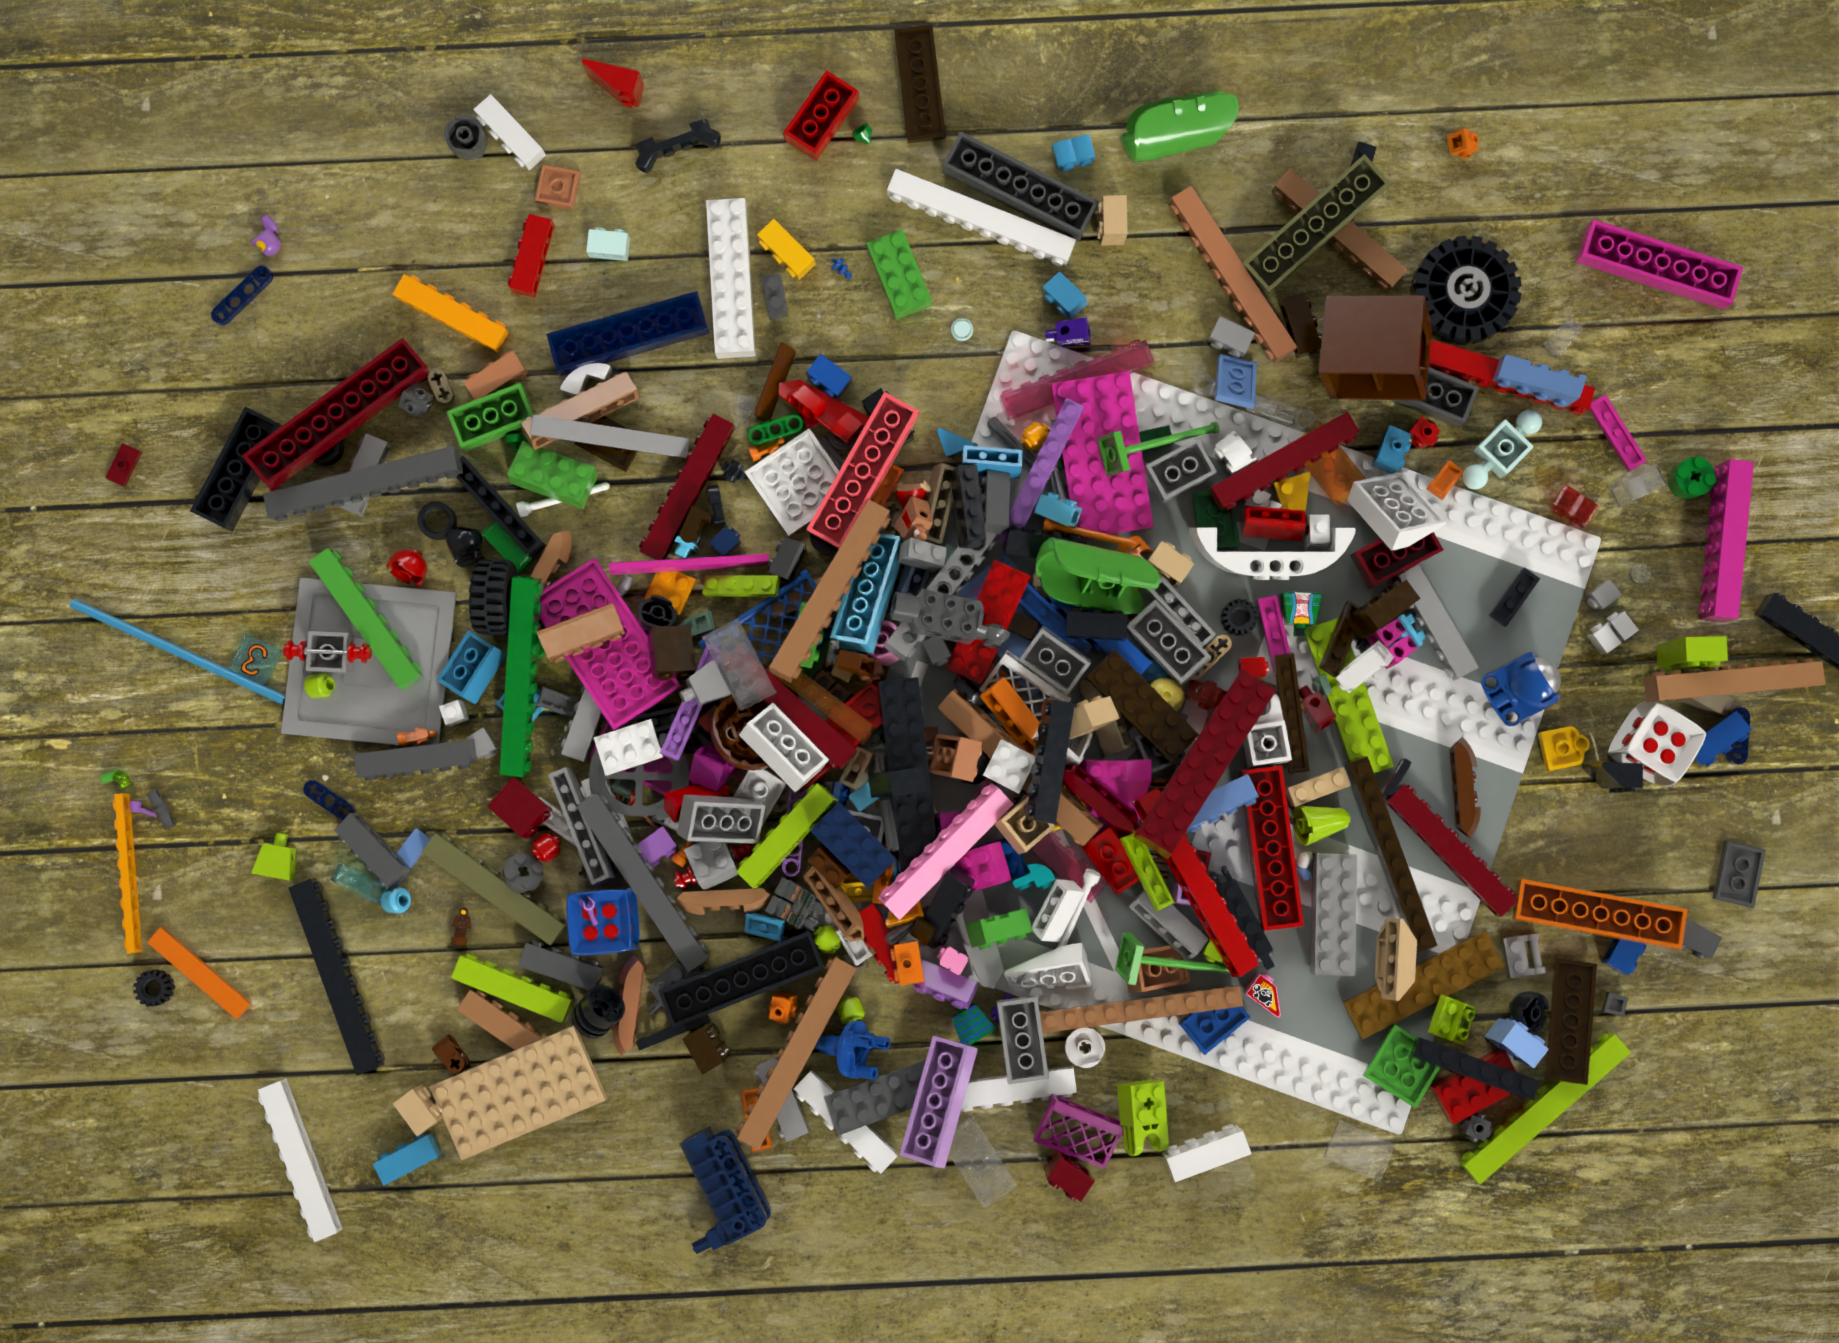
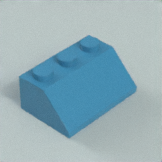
[437,630,507,704]

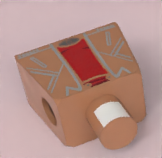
[894,496,933,541]

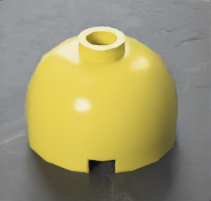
[1150,677,1184,712]

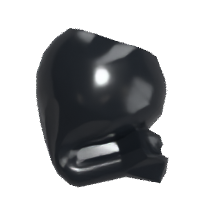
[446,527,485,568]

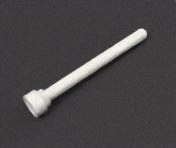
[516,482,610,518]
[1057,869,1101,948]

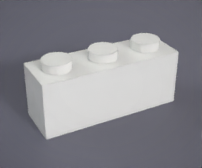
[1032,879,1085,942]

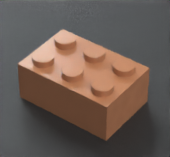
[929,734,982,782]

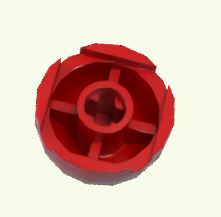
[386,549,428,587]

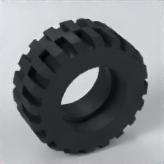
[469,559,518,636]

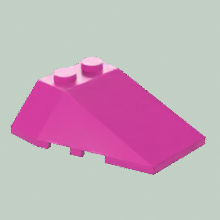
[1078,758,1152,837]

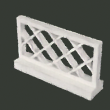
[979,650,1072,717]

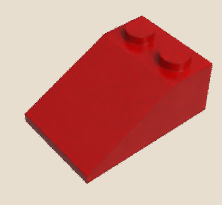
[581,58,644,108]

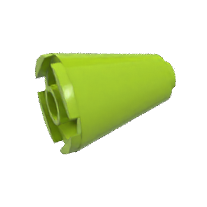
[1292,806,1351,846]

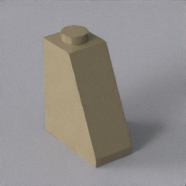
[1676,695,1734,718]

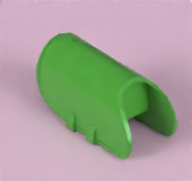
[1120,91,1239,163]
[1035,537,1160,616]

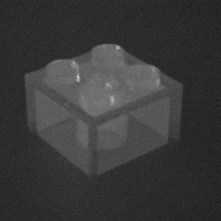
[1608,463,1667,507]

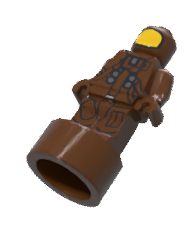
[450,907,471,947]

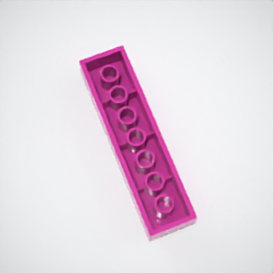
[1575,219,1743,309]
[1698,459,1754,623]

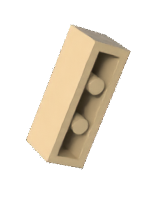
[1285,767,1351,807]

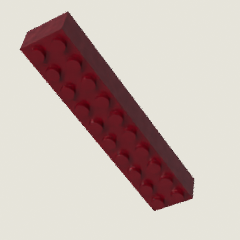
[242,338,429,492]
[1134,669,1276,859]

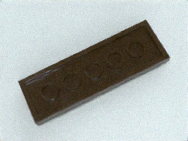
[894,25,946,143]
[1086,649,1199,763]
[1545,958,1597,1085]

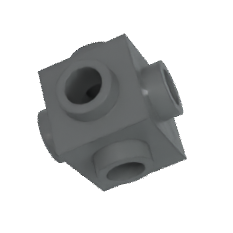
[398,384,433,419]
[1459,1112,1492,1142]

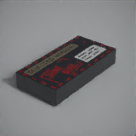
[1381,758,1412,796]

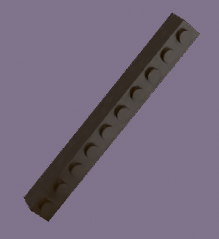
[1343,756,1438,952]

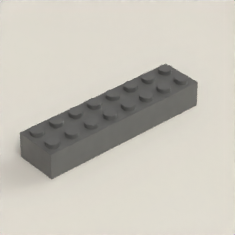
[942,131,1099,242]

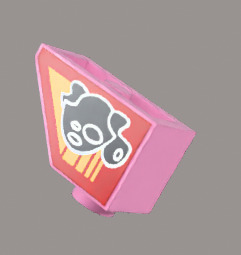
[1243,973,1281,1018]

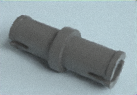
[146,789,177,830]

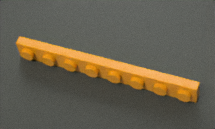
[113,793,142,954]

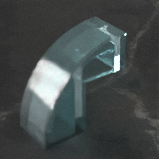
[330,862,389,904]

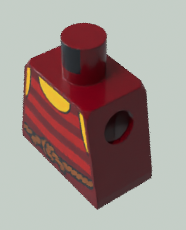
[1299,685,1336,734]

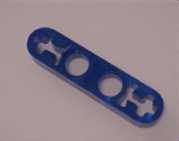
[211,266,274,326]

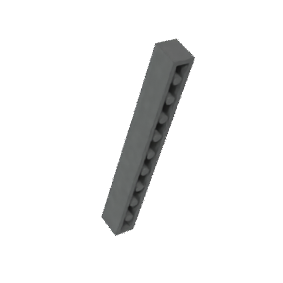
[263,446,463,522]
[576,791,709,972]

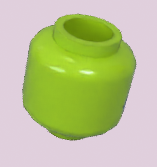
[303,672,335,699]
[812,924,842,954]
[836,995,865,1024]

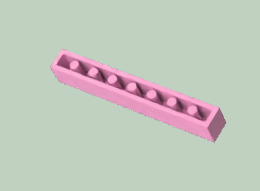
[878,783,1013,920]

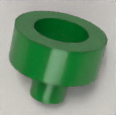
[852,123,872,144]
[505,434,525,452]

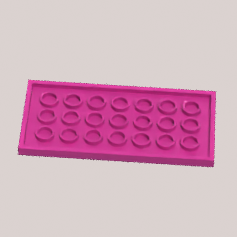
[1051,371,1154,539]
[539,558,682,731]

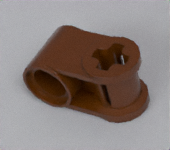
[432,1034,469,1073]

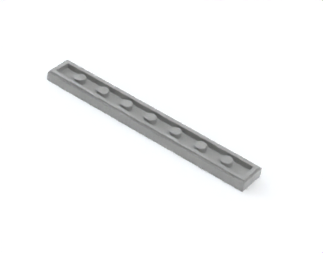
[530,415,690,458]

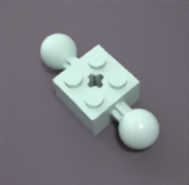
[1462,409,1542,490]

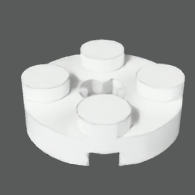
[1065,1027,1105,1068]

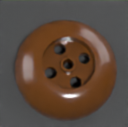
[710,695,769,771]

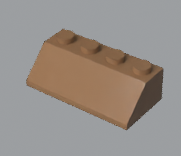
[537,603,625,663]

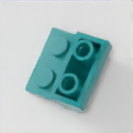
[1010,863,1056,890]

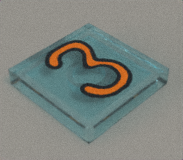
[229,634,283,686]

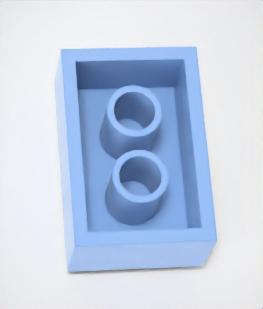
[1484,1018,1549,1068]

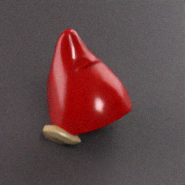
[893,480,932,509]

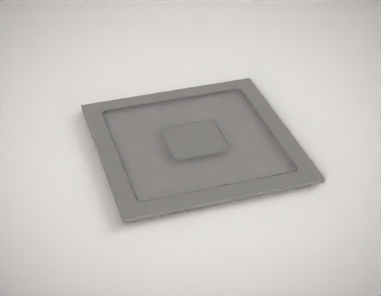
[281,578,457,747]

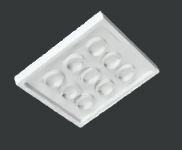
[745,428,839,537]

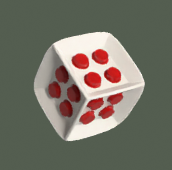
[1608,701,1706,786]

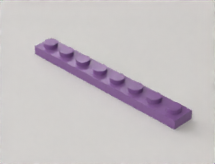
[996,398,1085,544]

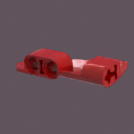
[778,379,870,444]

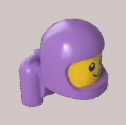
[251,215,281,256]

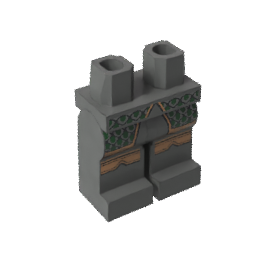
[765,877,826,931]

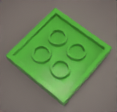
[1363,1024,1440,1108]

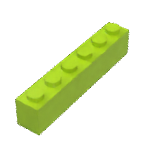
[736,783,839,888]
[451,953,574,1023]

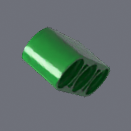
[748,413,803,444]
[481,520,533,573]

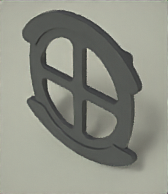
[589,731,690,821]

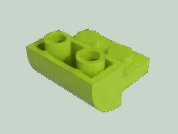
[1428,994,1477,1045]

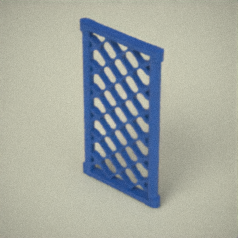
[699,569,837,695]

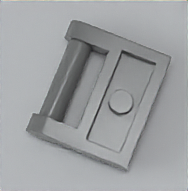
[1501,933,1546,978]

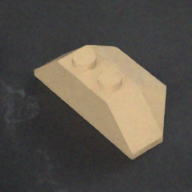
[1375,918,1417,1001]

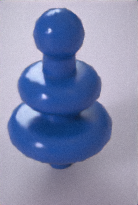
[831,258,852,279]

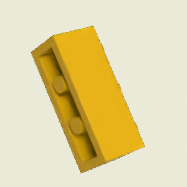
[757,219,816,280]

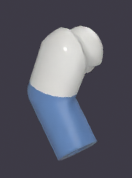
[1296,851,1313,882]

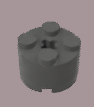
[444,115,488,160]

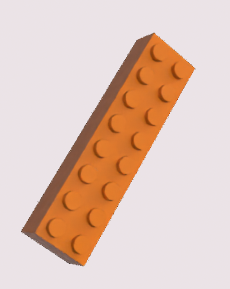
[1512,879,1688,950]

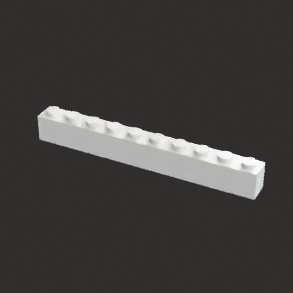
[887,169,1076,266]

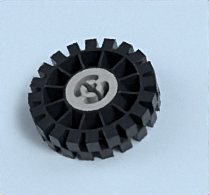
[1410,236,1522,345]

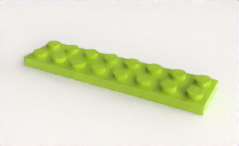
[1305,618,1394,773]

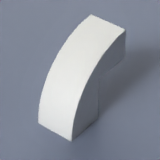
[560,363,613,397]

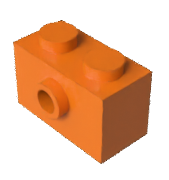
[891,940,924,986]

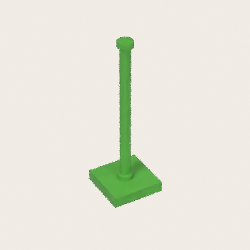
[1097,422,1220,476]
[1115,932,1242,985]

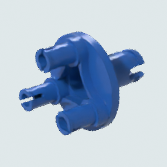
[816,1020,891,1080]

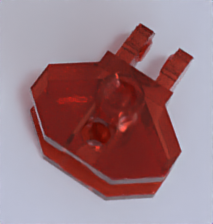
[1184,680,1227,710]

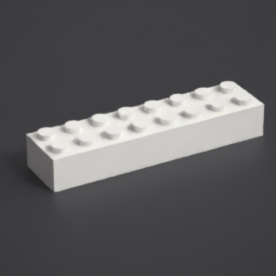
[706,198,756,359]

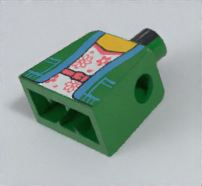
[1280,591,1322,637]

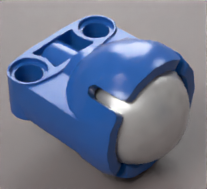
[1481,652,1561,727]

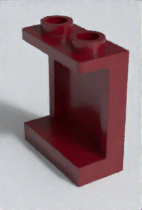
[487,776,553,839]

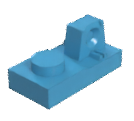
[744,912,786,941]

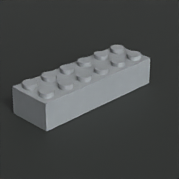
[1310,853,1357,976]

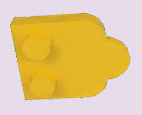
[1538,726,1590,771]

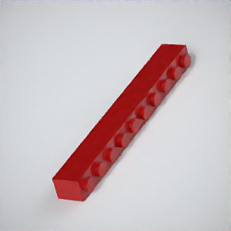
[1429,340,1595,415]
[1132,788,1259,977]

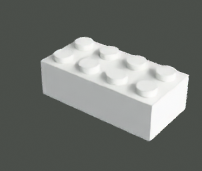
[739,703,829,792]
[1162,1124,1251,1182]

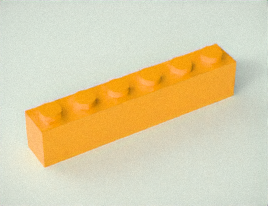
[392,274,509,353]

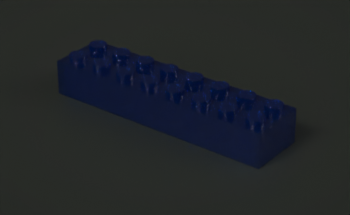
[546,291,710,376]

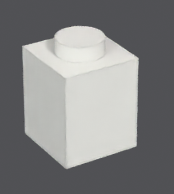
[439,700,469,726]

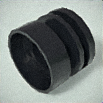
[571,985,625,1039]

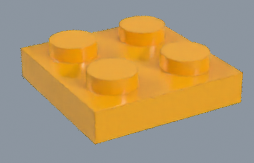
[644,571,697,616]

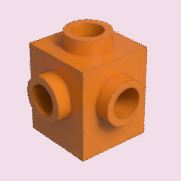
[1447,128,1479,159]
[768,991,799,1024]

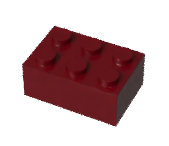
[1043,1150,1095,1202]

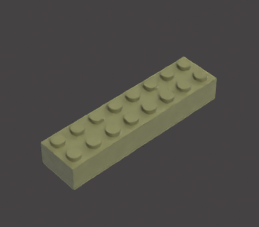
[1243,154,1391,294]

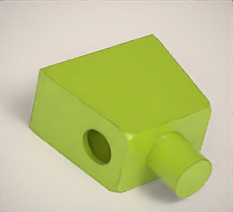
[251,833,296,880]

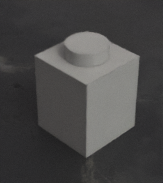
[1585,579,1622,611]
[466,727,499,760]

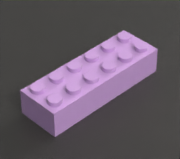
[899,1036,978,1168]

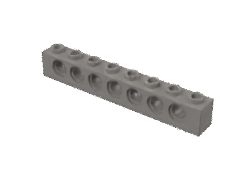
[884,532,997,661]

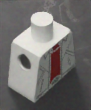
[1304,514,1330,552]

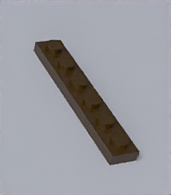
[1273,653,1310,774]

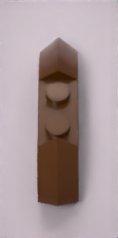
[1450,737,1481,838]

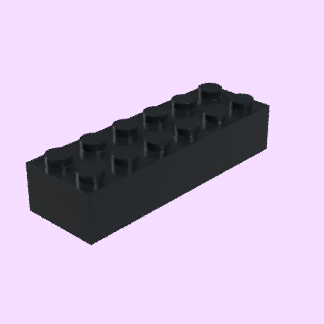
[190,407,283,532]

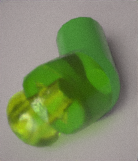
[100,769,131,788]

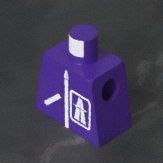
[1045,318,1091,347]

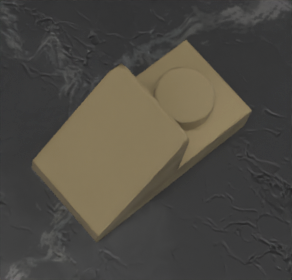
[839,746,876,790]

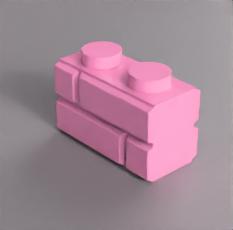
[937,945,968,975]

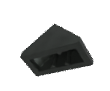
[683,721,715,754]

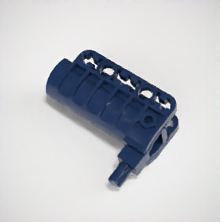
[679,1126,772,1254]

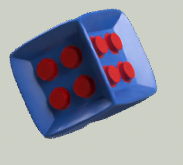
[566,888,640,956]

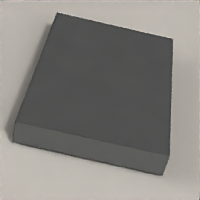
[1712,841,1766,908]

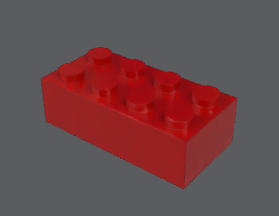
[783,70,859,161]
[1429,1048,1517,1124]

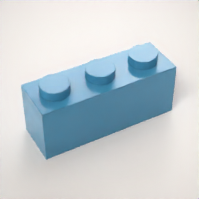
[961,445,1023,479]
[373,1133,442,1186]

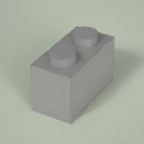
[1207,316,1255,358]
[898,538,947,572]

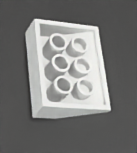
[1347,472,1447,551]

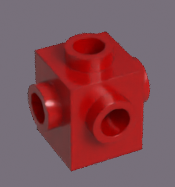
[1408,416,1441,449]

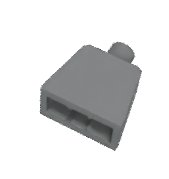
[679,660,732,706]

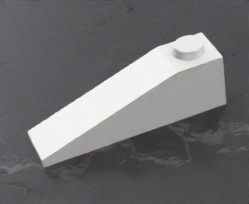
[1004,943,1092,990]

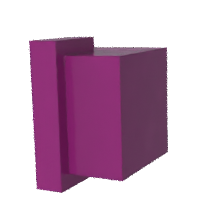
[688,743,736,792]

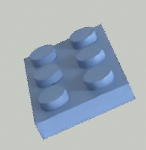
[1215,354,1257,409]

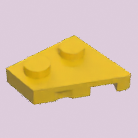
[1273,471,1311,512]

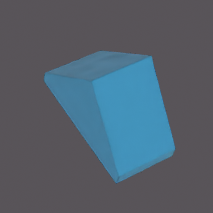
[937,427,978,458]

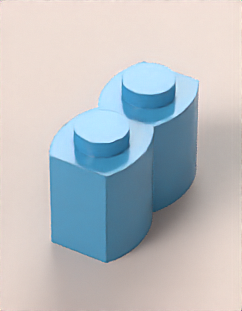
[1052,134,1096,172]

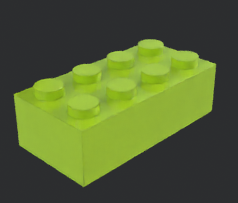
[1656,636,1728,672]

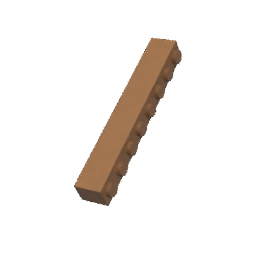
[1272,168,1407,292]

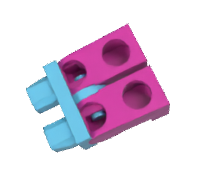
[1366,613,1426,669]

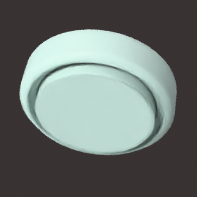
[951,318,973,341]

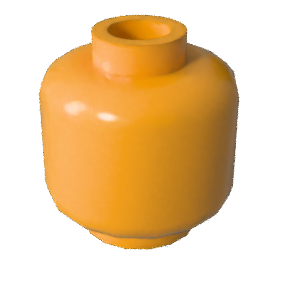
[1021,422,1050,451]

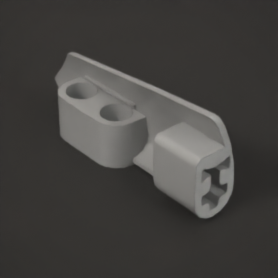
[956,889,1004,989]

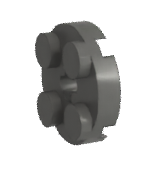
[502,852,544,893]

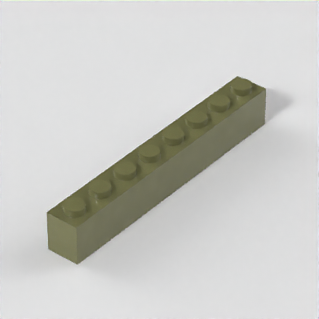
[421,832,567,945]

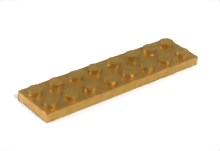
[1342,931,1504,1039]

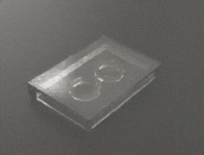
[1323,1120,1395,1182]

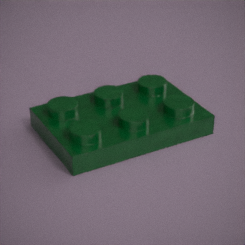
[1192,491,1240,549]

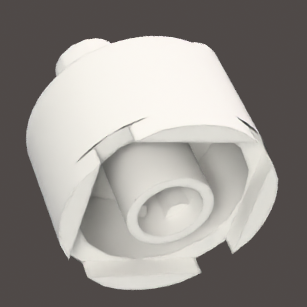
[1214,431,1257,476]

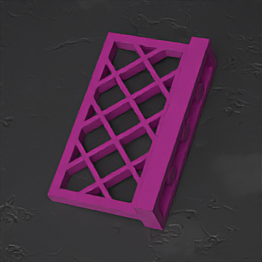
[1033,1094,1123,1169]

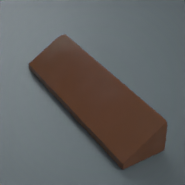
[754,342,796,421]

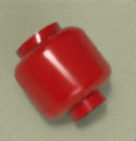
[530,833,561,862]

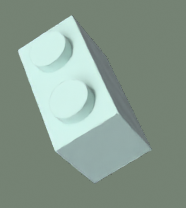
[586,227,630,261]

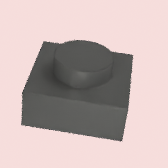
[1602,992,1628,1017]

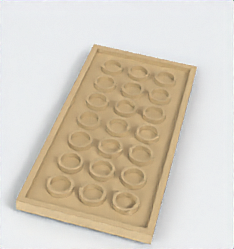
[430,1025,607,1160]

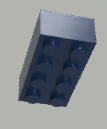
[811,802,897,888]

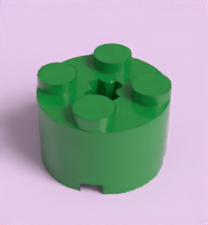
[1668,457,1716,500]

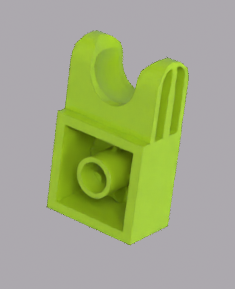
[1117,1079,1169,1156]

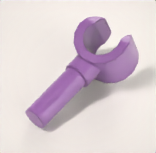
[129,801,157,817]
[579,896,598,926]

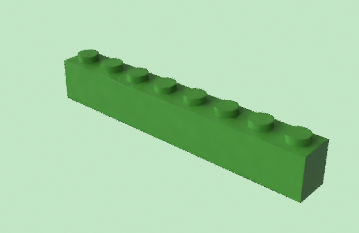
[308,548,423,690]

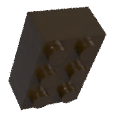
[1347,579,1421,640]
[682,1022,730,1075]

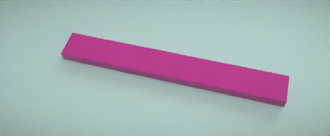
[609,554,769,575]

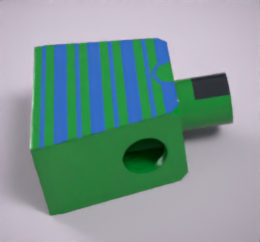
[951,1003,996,1046]

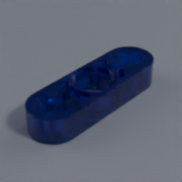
[1726,707,1750,765]
[303,780,356,820]

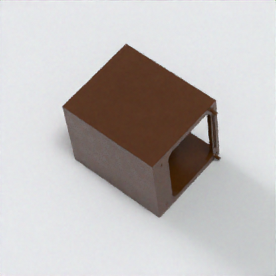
[1319,296,1432,400]

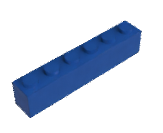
[1049,596,1152,675]

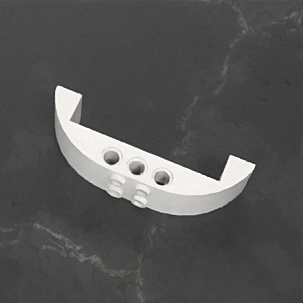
[1189,528,1355,580]

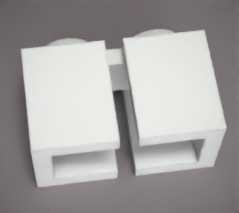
[1587,611,1639,655]

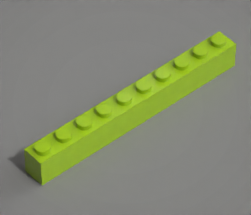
[1459,1032,1631,1184]

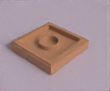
[534,164,581,210]

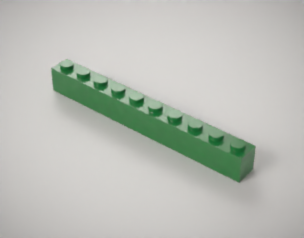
[499,576,544,777]

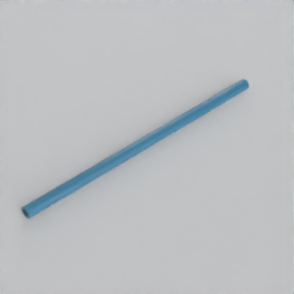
[70,599,286,704]

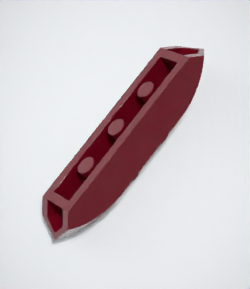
[1063,763,1138,833]

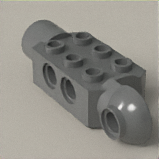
[890,589,1011,648]

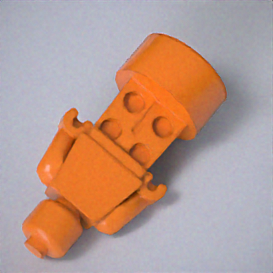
[748,437,785,462]
[397,728,437,748]

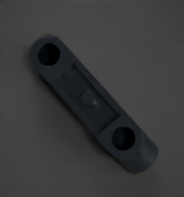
[635,119,721,173]

